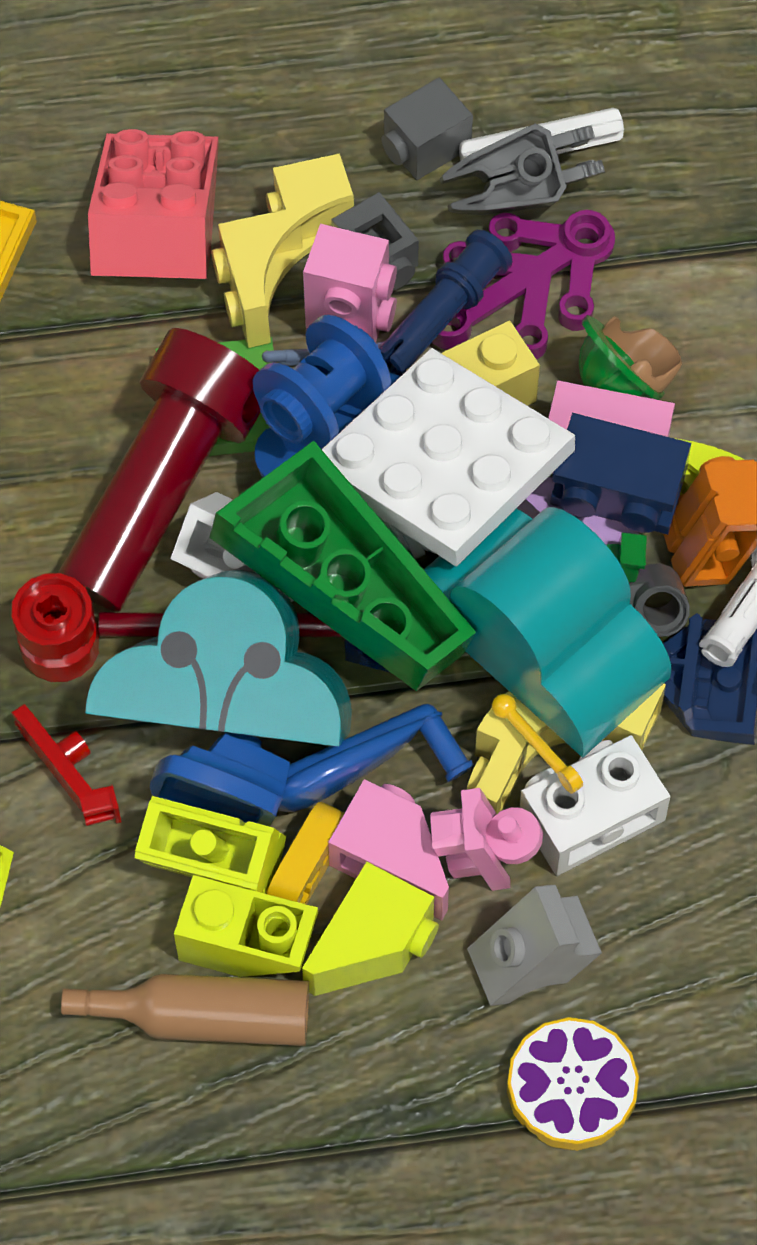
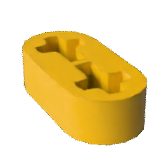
[267,801,345,905]

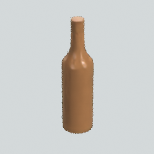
[61,974,309,1046]

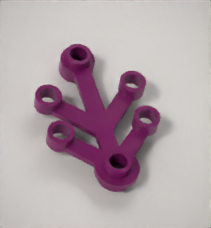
[432,210,615,359]

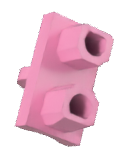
[430,788,543,891]

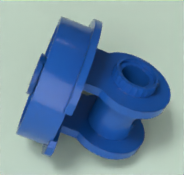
[253,315,401,477]

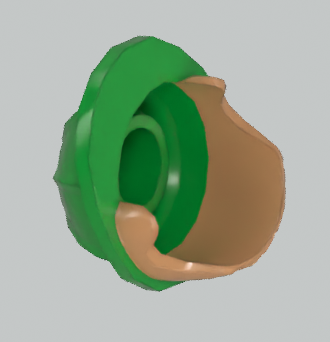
[579,315,682,400]

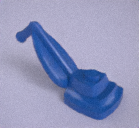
[150,704,475,827]

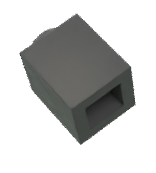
[381,77,473,180]

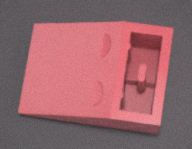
[88,129,219,279]

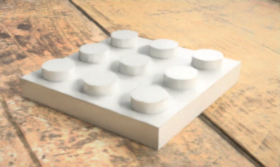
[322,348,575,567]

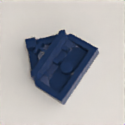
[663,613,757,745]

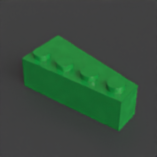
[209,441,476,691]

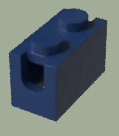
[550,413,692,535]

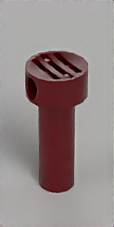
[58,328,261,612]

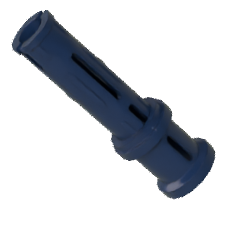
[379,229,513,376]

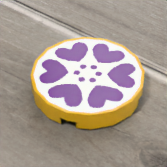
[507,1017,639,1151]

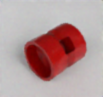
[11,573,99,682]

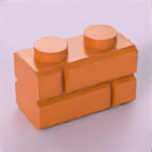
[663,456,757,587]

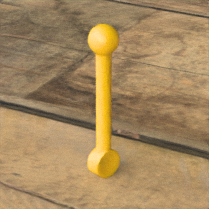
[492,694,583,794]

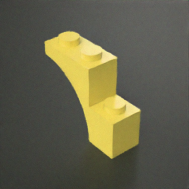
[211,153,354,348]

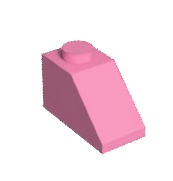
[328,779,449,921]

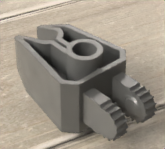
[439,123,605,215]

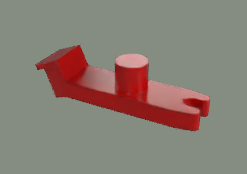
[11,704,122,826]

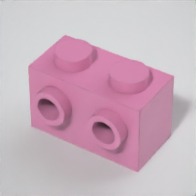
[303,224,397,343]

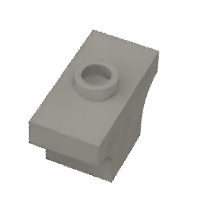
[467,885,602,1006]

